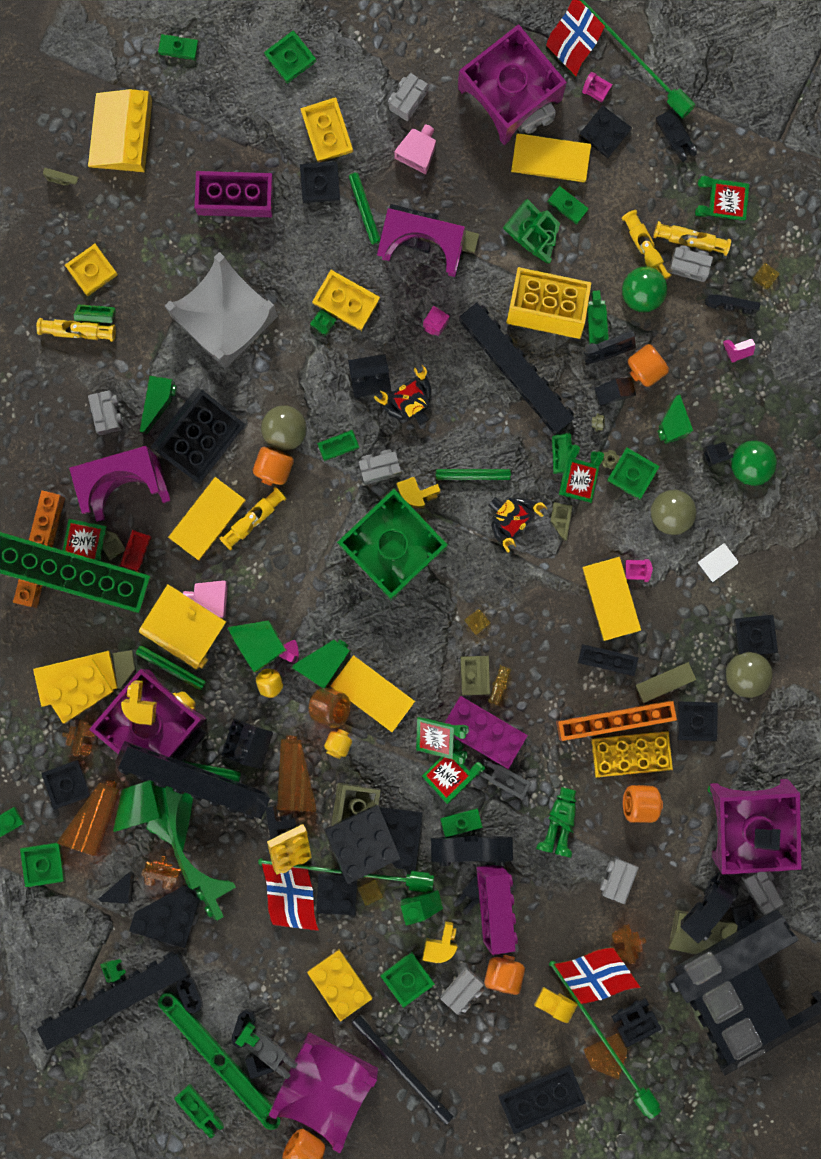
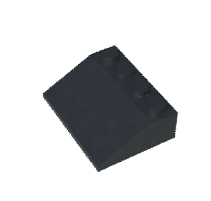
[150,387,246,485]

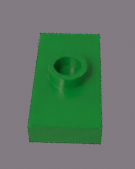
[158,34,199,60]
[547,186,589,225]
[74,305,116,323]
[317,430,360,462]
[552,433,572,474]
[440,808,483,837]

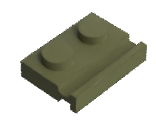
[460,656,490,695]

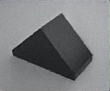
[594,377,636,406]
[99,871,134,904]

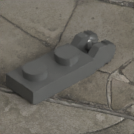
[479,758,532,800]
[246,1030,298,1079]

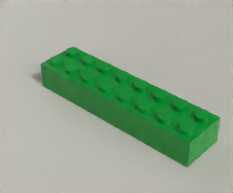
[0,532,150,613]

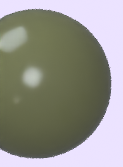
[261,405,307,451]
[651,490,696,535]
[726,652,773,698]

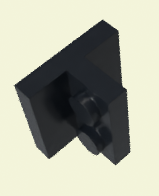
[348,354,392,398]
[265,803,299,840]

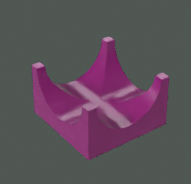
[458,24,567,145]
[377,208,466,277]
[69,446,171,522]
[89,669,207,781]
[710,779,801,874]
[268,1032,378,1153]

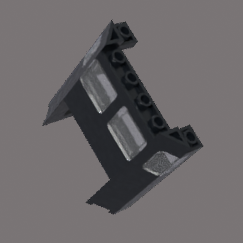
[673,909,821,1076]

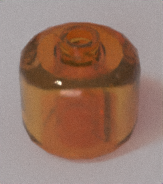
[308,687,351,728]

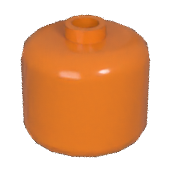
[627,344,669,387]
[253,447,294,486]
[623,785,663,823]
[484,955,525,995]
[282,1129,325,1159]

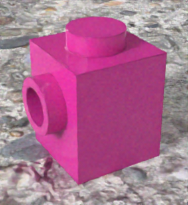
[423,306,450,337]

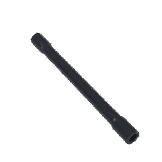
[351,1014,454,1125]

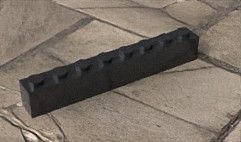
[459,302,575,435]
[115,741,271,819]
[37,951,190,1050]

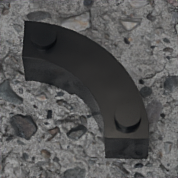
[431,836,513,866]
[680,871,739,943]

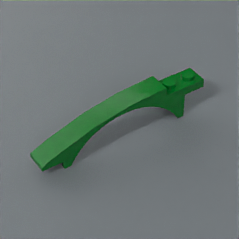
[161,786,236,920]

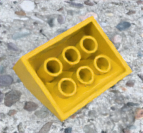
[88,89,152,172]
[506,267,591,339]

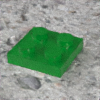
[264,30,317,84]
[607,448,660,500]
[20,842,65,887]
[380,951,435,1008]

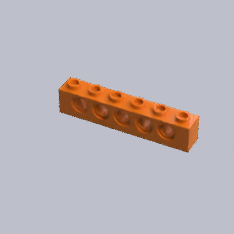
[13,490,65,608]
[556,701,677,741]

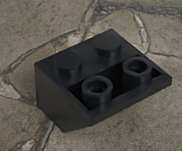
[221,718,273,769]

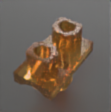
[62,720,95,757]
[141,856,181,890]
[612,924,646,964]

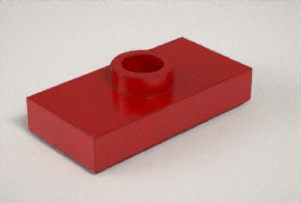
[120,530,151,572]

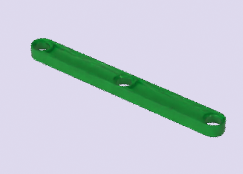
[158,992,281,1130]

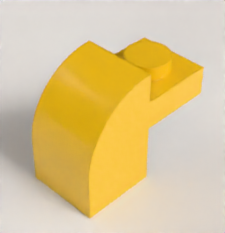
[396,477,440,508]
[121,680,157,725]
[423,921,457,963]
[534,987,578,1023]

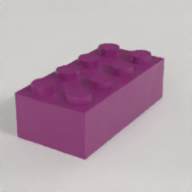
[195,171,274,217]
[444,696,528,769]
[477,864,518,955]

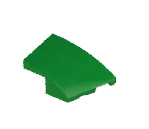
[503,199,560,264]
[228,620,287,673]
[113,780,162,832]
[146,785,193,851]

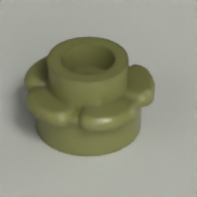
[592,413,605,432]
[601,450,620,469]

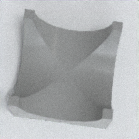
[165,252,278,369]

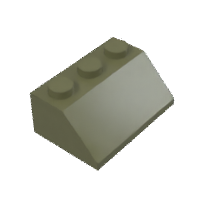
[331,783,381,826]
[668,910,738,958]

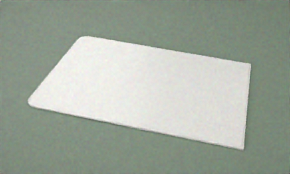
[698,544,738,582]

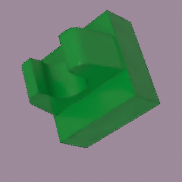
[310,309,336,336]
[100,959,126,983]
[235,1022,260,1047]

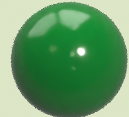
[622,266,668,313]
[731,440,777,486]

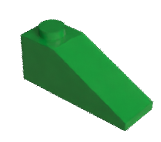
[140,376,177,435]

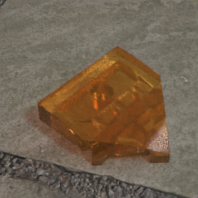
[583,1033,627,1080]

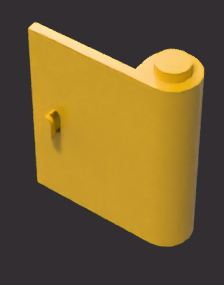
[139,584,226,670]

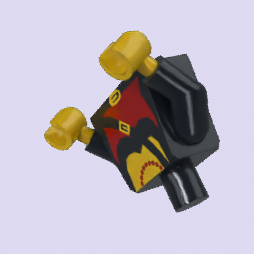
[374,365,432,426]
[488,497,548,552]

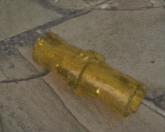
[488,665,512,706]

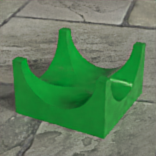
[337,489,448,602]

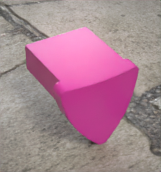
[582,72,612,103]
[723,339,755,363]
[625,559,653,582]
[279,640,299,664]

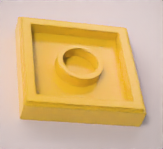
[65,244,118,297]

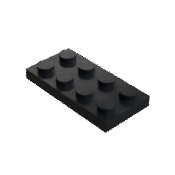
[498,1064,586,1134]

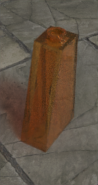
[277,735,317,812]
[57,780,121,856]

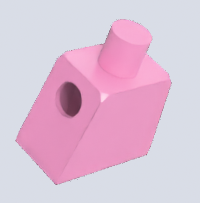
[394,125,436,175]
[183,581,228,618]

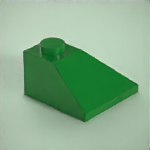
[658,395,693,444]

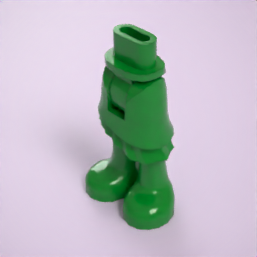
[536,787,577,858]

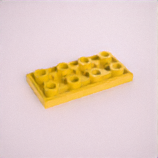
[511,133,591,182]
[168,477,246,561]
[582,557,641,641]
[33,651,118,707]
[331,655,415,732]
[591,731,673,778]

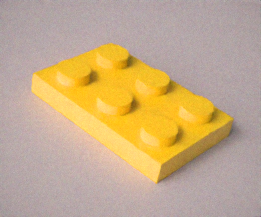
[300,97,353,163]
[312,270,380,331]
[43,659,114,724]
[267,824,312,874]
[307,949,373,1022]

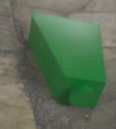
[292,639,350,689]
[401,889,443,926]

